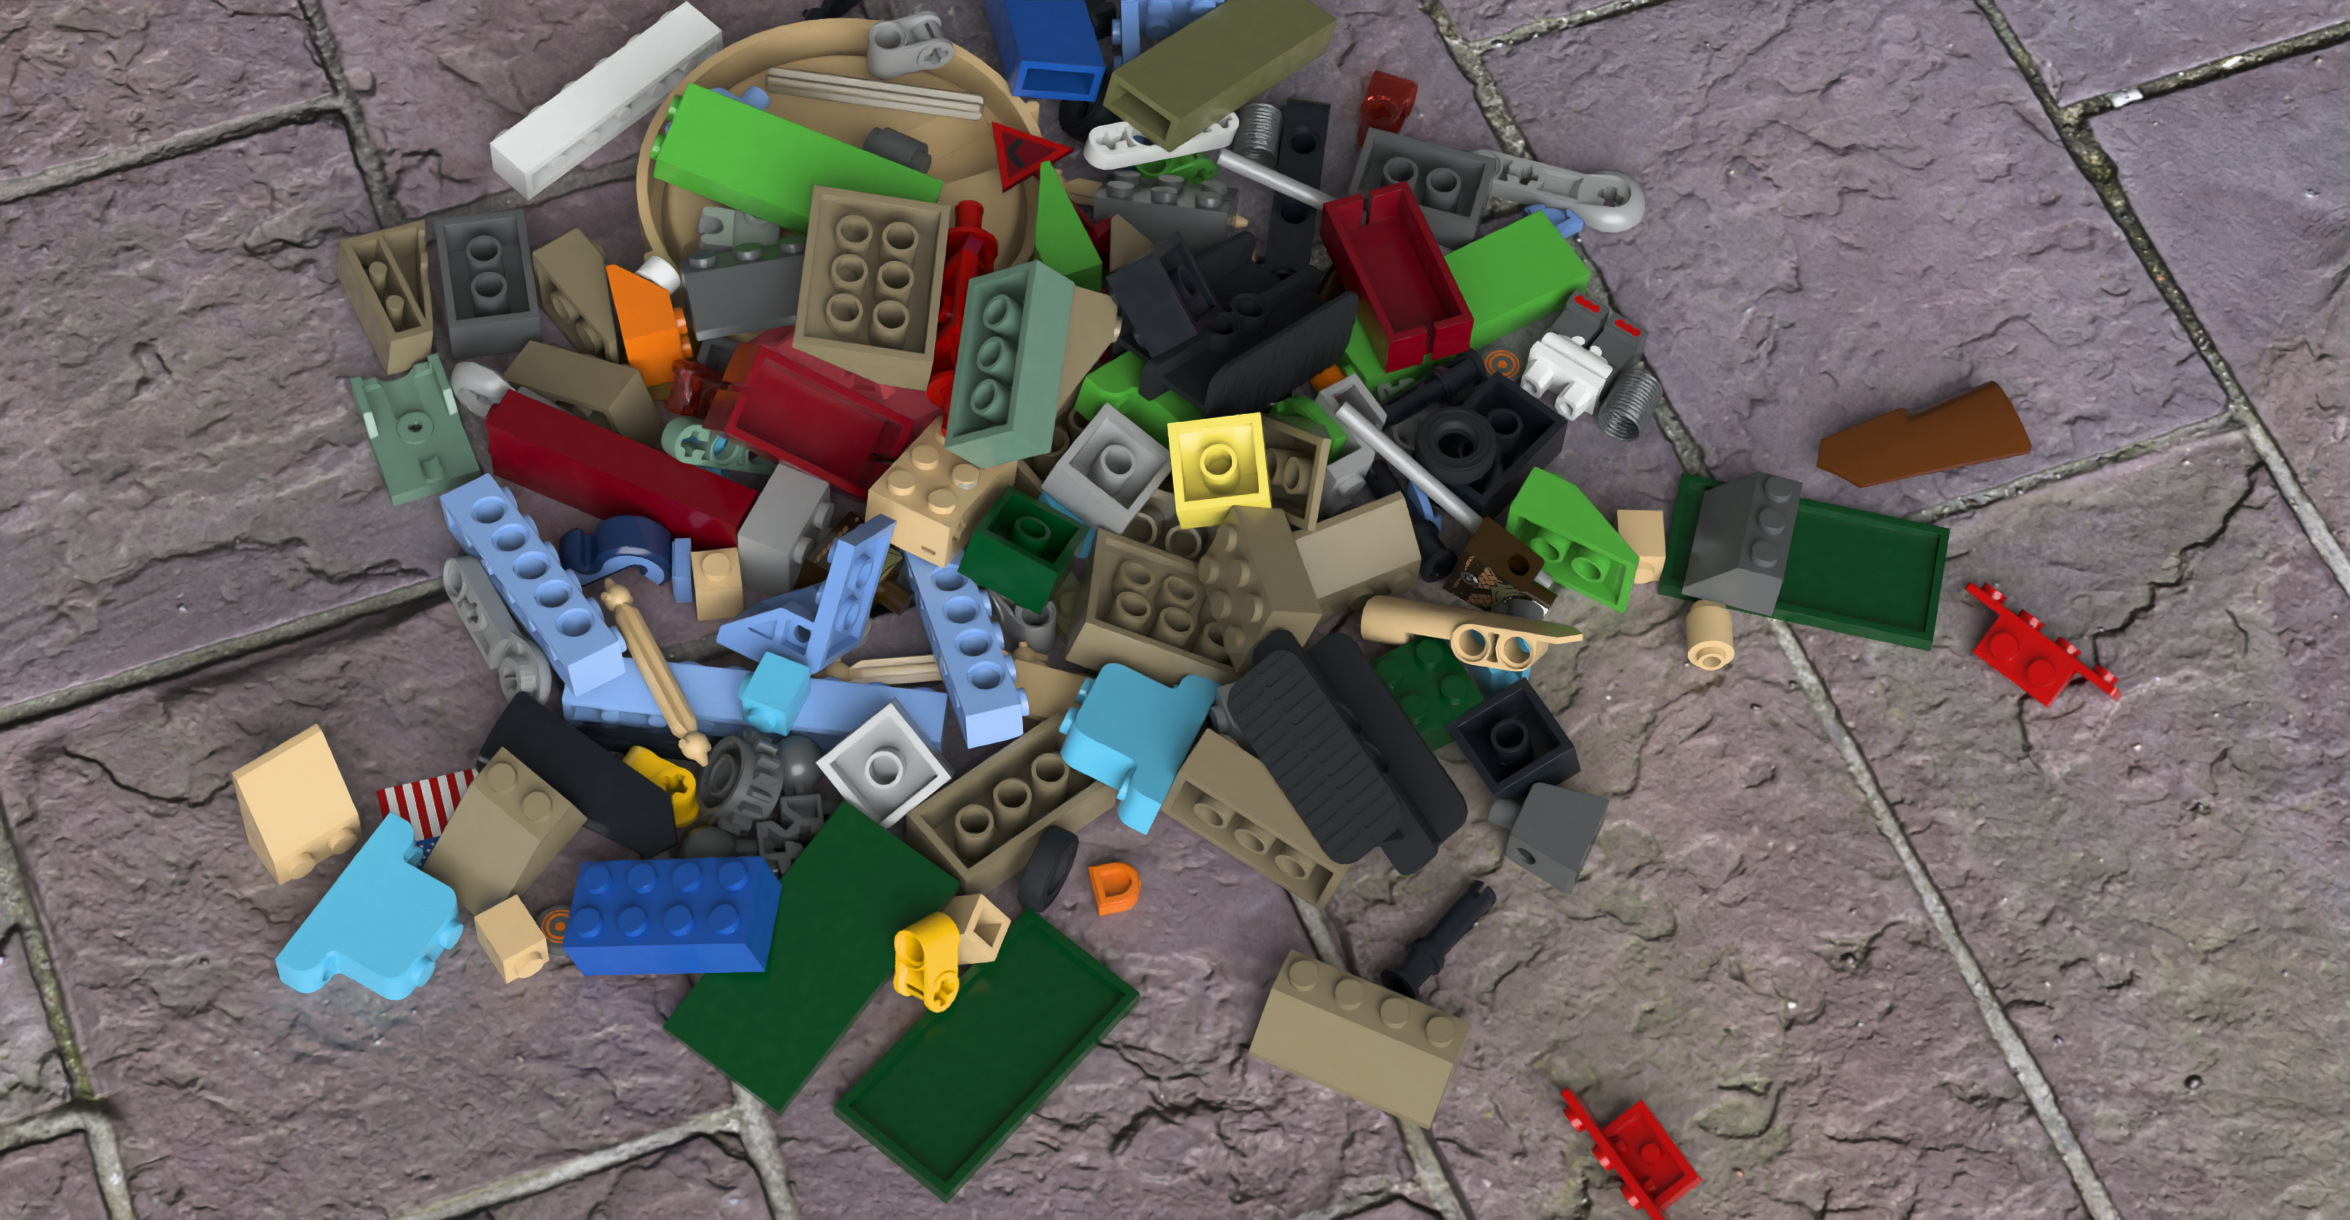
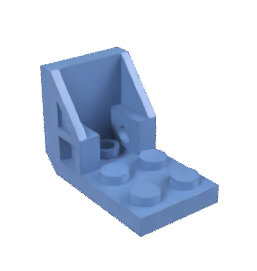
[716,513,897,675]

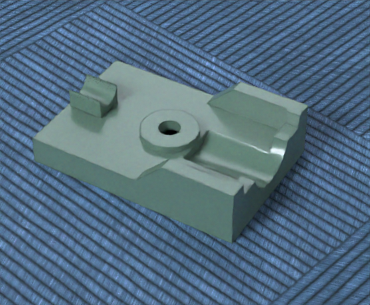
[350,353,481,506]

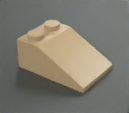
[231,724,363,886]

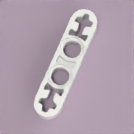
[1083,112,1239,170]

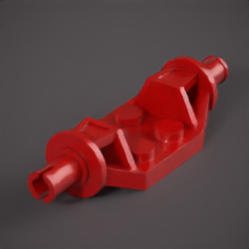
[927,200,998,437]

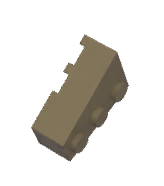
[337,219,434,375]
[502,340,665,448]

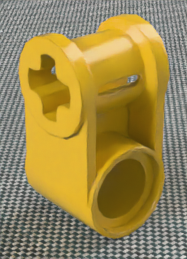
[622,746,700,828]
[893,911,960,1013]

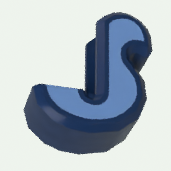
[559,514,673,587]

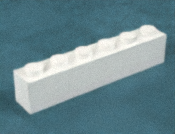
[490,1,723,201]

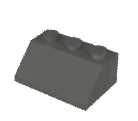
[678,235,806,341]
[1681,471,1803,616]

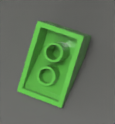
[1034,160,1103,293]
[1506,466,1640,614]

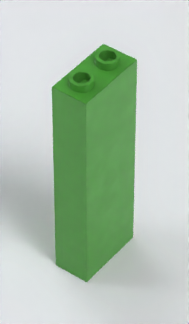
[649,82,944,237]
[1336,210,1590,399]

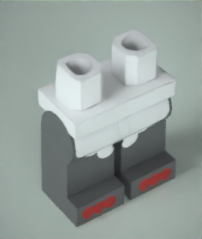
[1520,290,1648,421]

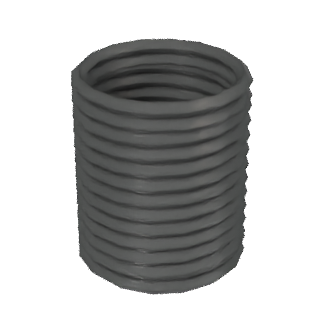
[1232,103,1284,170]
[1597,368,1663,442]

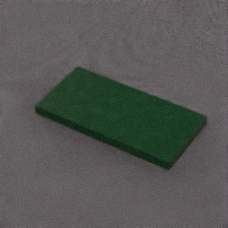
[1658,473,1950,651]
[662,800,961,1117]
[834,908,1140,1204]

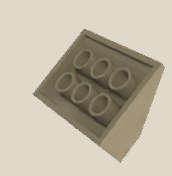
[792,185,951,391]
[1065,527,1246,707]

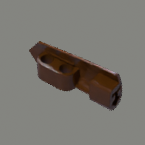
[1816,381,2032,488]

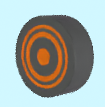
[1481,346,1524,385]
[536,905,571,956]

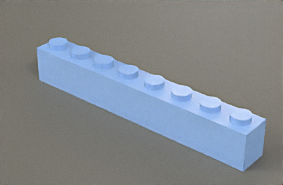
[562,657,948,754]

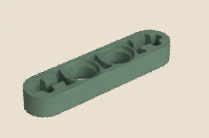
[661,416,778,476]

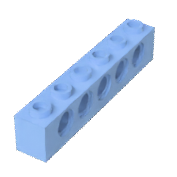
[439,473,627,698]
[897,544,1029,749]

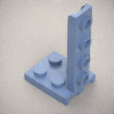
[1111,0,1225,170]

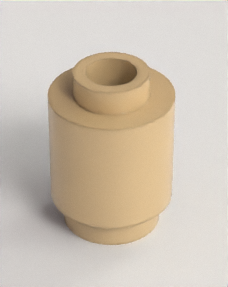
[1685,599,1734,670]

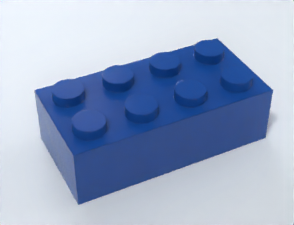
[562,856,782,976]

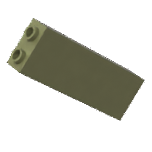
[1103,0,1337,153]

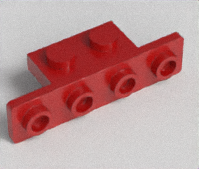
[1964,581,2123,709]
[1560,1086,1703,1220]

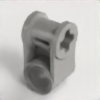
[866,10,955,80]
[978,586,1057,654]

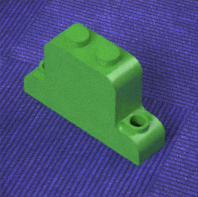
[1074,351,1203,451]

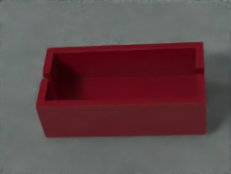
[1320,181,1474,374]
[702,342,915,504]

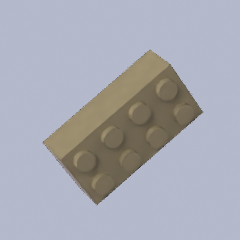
[906,711,1117,897]
[1160,728,1353,912]

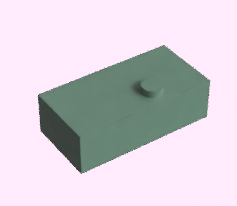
[944,260,1075,469]

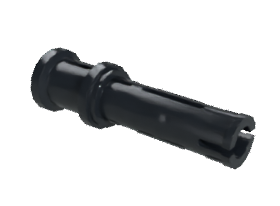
[1379,347,1487,432]
[1364,459,1458,583]
[1380,880,1497,1000]

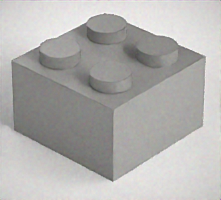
[737,463,834,597]
[816,697,955,830]

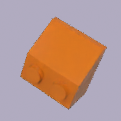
[605,264,693,387]

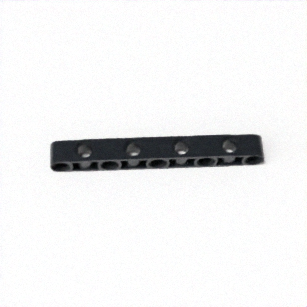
[1258,98,1331,414]

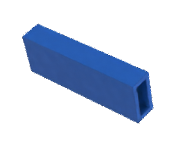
[983,0,1106,102]

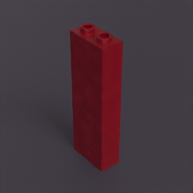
[484,389,758,556]

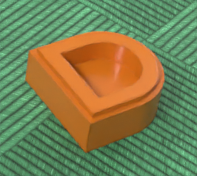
[1087,862,1141,916]

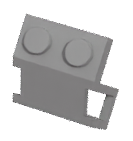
[1315,373,1387,523]

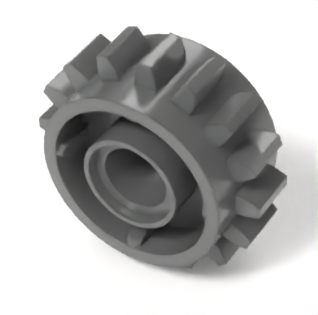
[696,729,784,836]

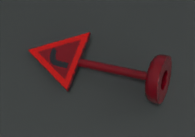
[992,121,1134,269]

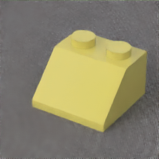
[1167,412,1273,529]

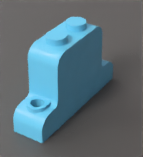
[1059,663,1222,835]
[275,812,463,1000]

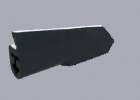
[476,692,679,858]

